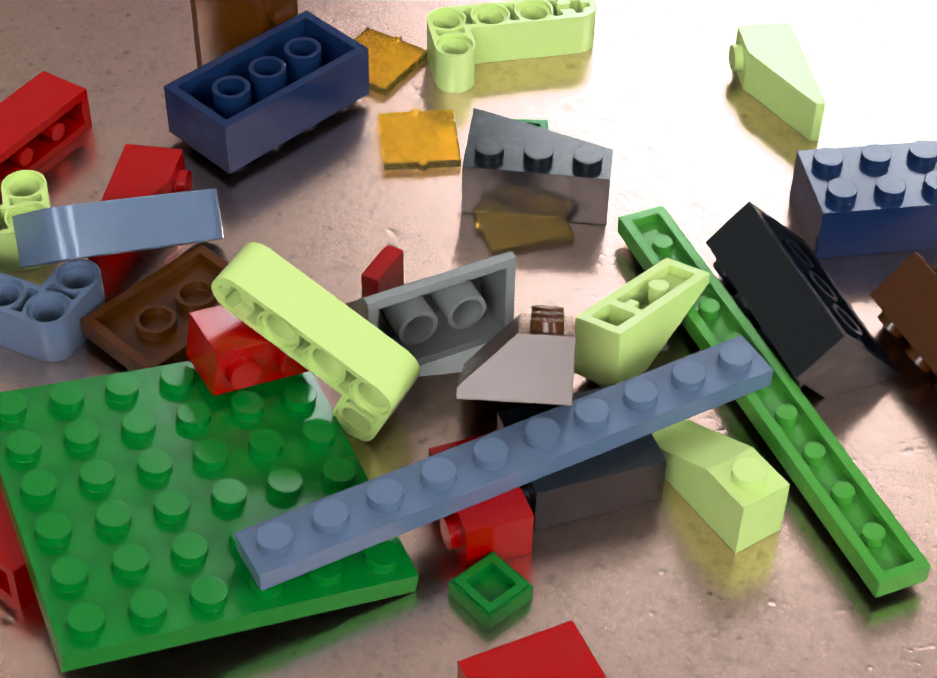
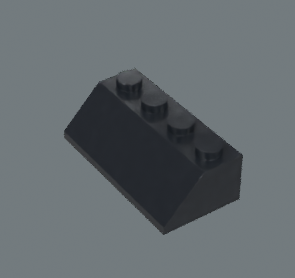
[705,201,900,397]

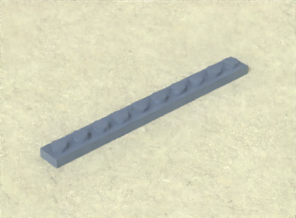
[235,335,774,591]

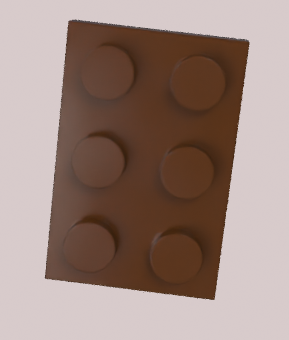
[80,244,229,371]

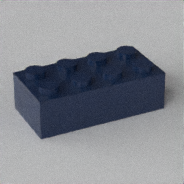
[164,10,370,174]
[789,140,937,259]

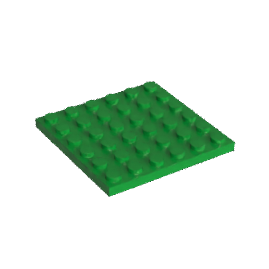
[0,361,419,673]

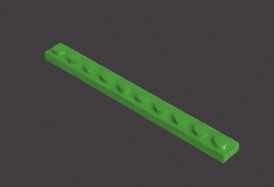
[617,205,931,598]

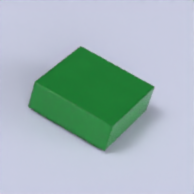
[448,551,533,631]

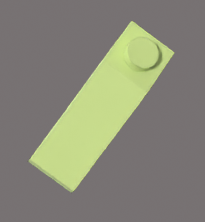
[728,23,826,141]
[574,257,710,387]
[652,419,790,554]

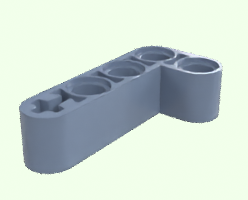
[12,189,224,268]
[0,259,106,362]

